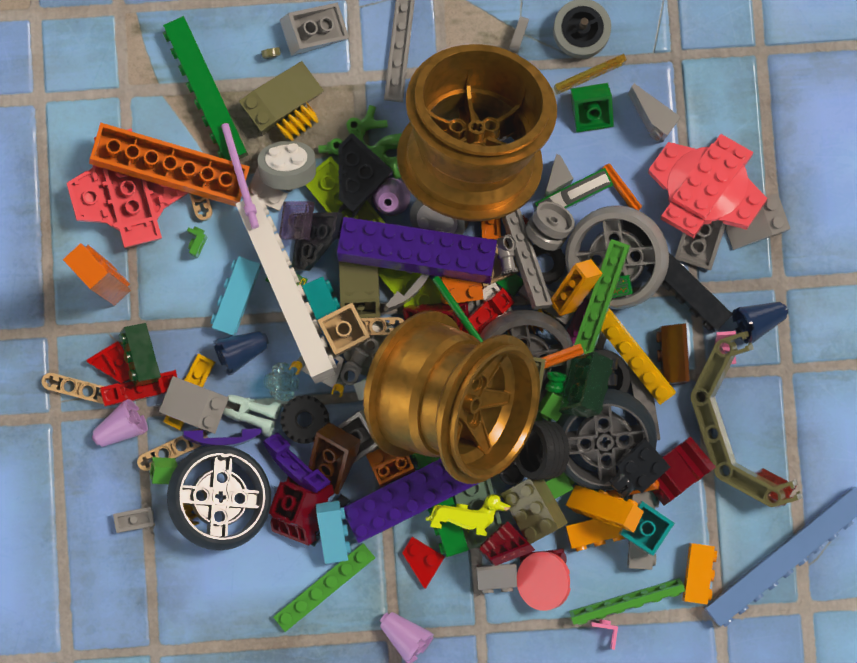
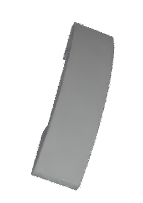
[384,274,429,312]

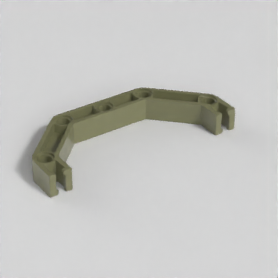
[690,331,802,507]

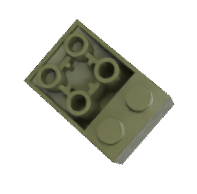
[339,261,381,318]

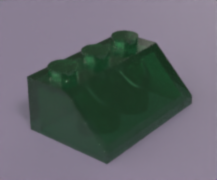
[559,351,613,418]

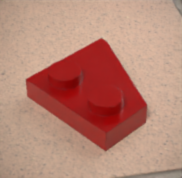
[87,341,130,383]
[402,537,445,589]

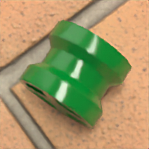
[545,372,567,393]

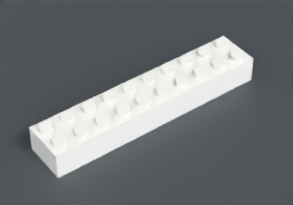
[236,194,338,384]

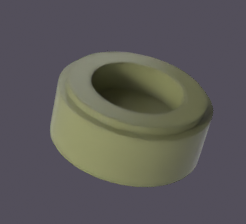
[261,47,281,59]

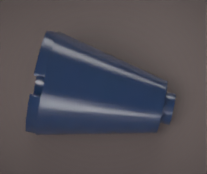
[732,302,788,344]
[213,331,269,376]

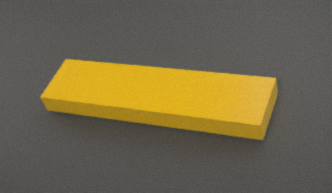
[163,353,216,431]

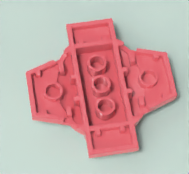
[67,128,188,248]
[648,134,767,238]

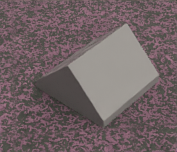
[544,154,574,197]

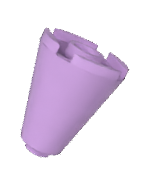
[372,178,410,216]
[92,399,148,447]
[380,612,434,663]

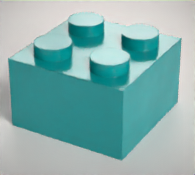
[302,276,341,324]
[618,501,675,556]

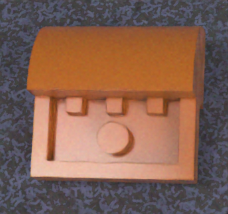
[366,449,415,487]

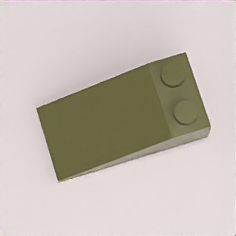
[239,61,324,135]

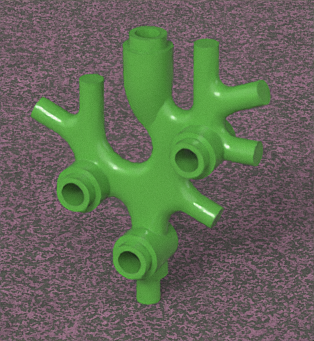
[318,105,402,179]

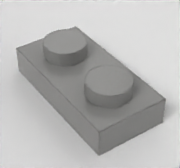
[113,507,155,533]

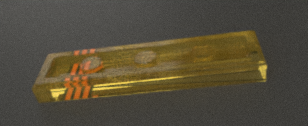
[554,54,627,94]

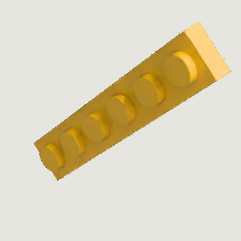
[601,308,676,405]

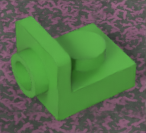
[187,226,208,258]

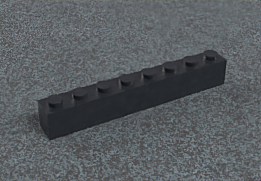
[611,220,733,332]

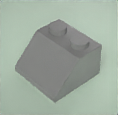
[476,563,517,593]

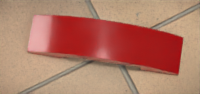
[459,288,515,334]
[100,370,178,407]

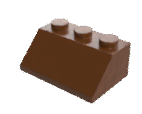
[656,323,690,385]

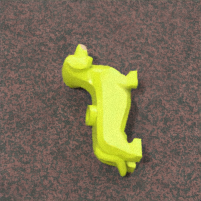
[426,494,511,536]

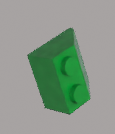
[570,83,614,132]

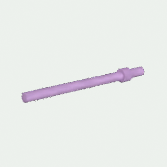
[221,123,259,229]

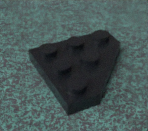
[338,133,393,213]
[292,212,343,271]

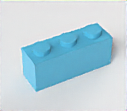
[316,501,351,564]

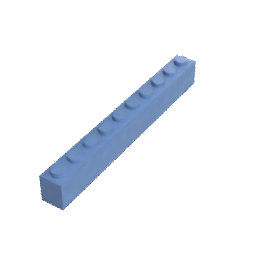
[703,487,857,627]

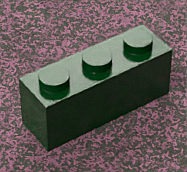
[119,323,161,387]

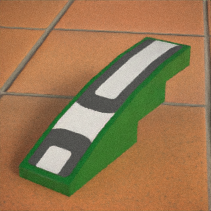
[535,168,613,209]

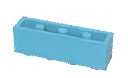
[210,256,262,336]

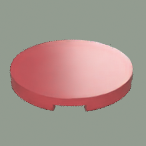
[517,552,571,611]

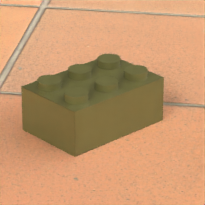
[501,479,568,544]

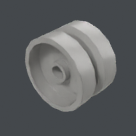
[525,201,575,251]

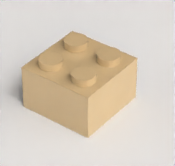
[317,303,371,356]

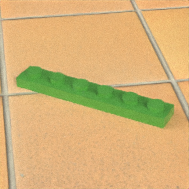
[574,239,630,356]
[273,543,375,632]
[569,578,685,625]

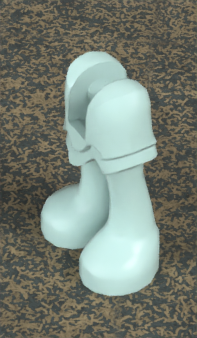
[223,395,281,438]

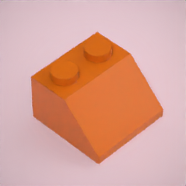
[439,276,483,305]

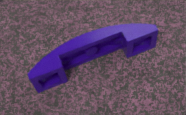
[183,429,261,447]
[263,432,331,493]

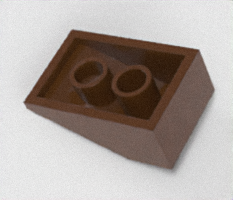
[308,422,361,495]

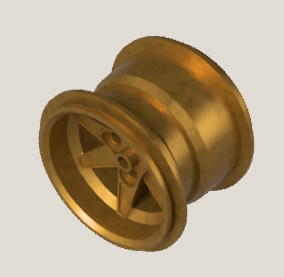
[397,44,557,221]
[364,311,540,484]

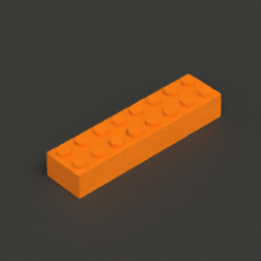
[89,122,250,207]
[63,243,131,306]

